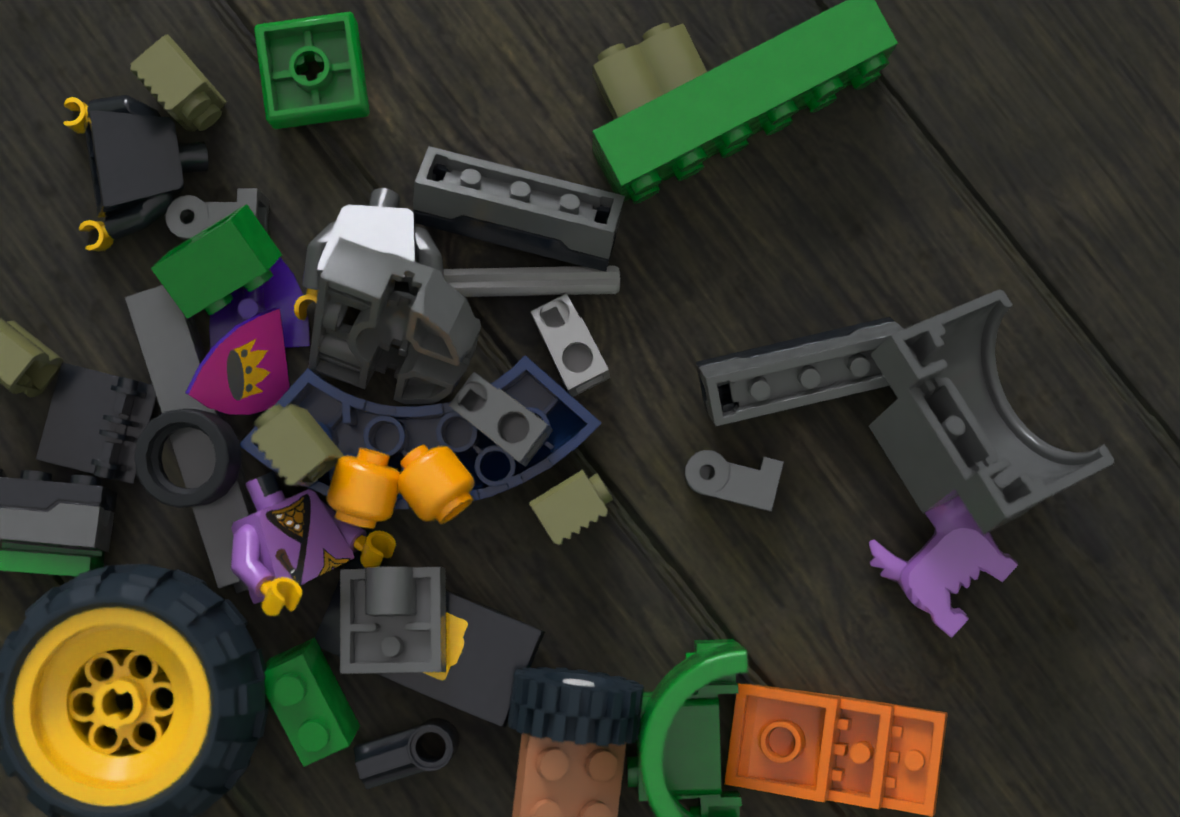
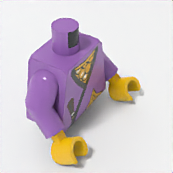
[231,471,396,616]

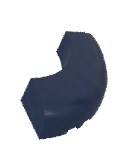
[240,355,602,509]

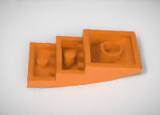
[724,683,948,817]

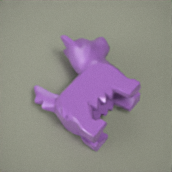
[869,496,1018,638]

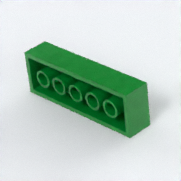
[592,0,898,204]

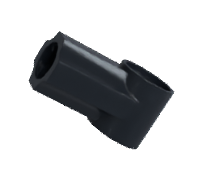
[353,718,459,790]

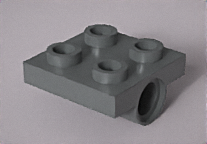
[340,567,446,674]

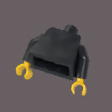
[63,95,209,251]

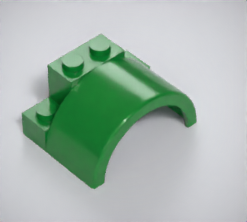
[627,639,747,817]

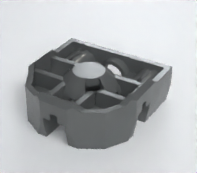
[308,237,481,404]

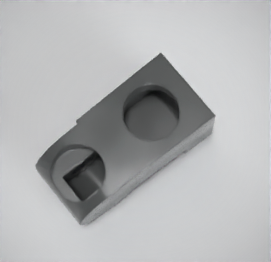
[166,188,269,242]
[449,372,553,467]
[684,450,784,512]

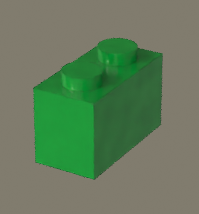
[151,204,282,319]
[264,637,360,767]

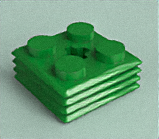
[254,12,370,129]

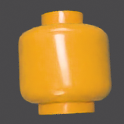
[398,444,475,524]
[327,448,400,529]

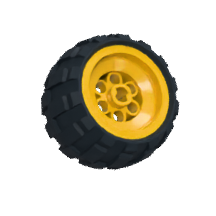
[0,564,269,817]

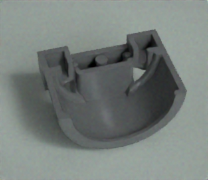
[869,289,1114,534]

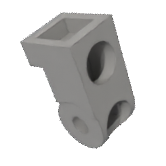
[531,293,610,397]

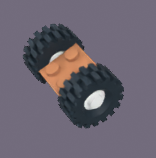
[508,667,644,817]

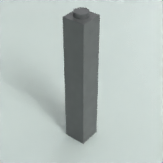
[125,285,257,594]

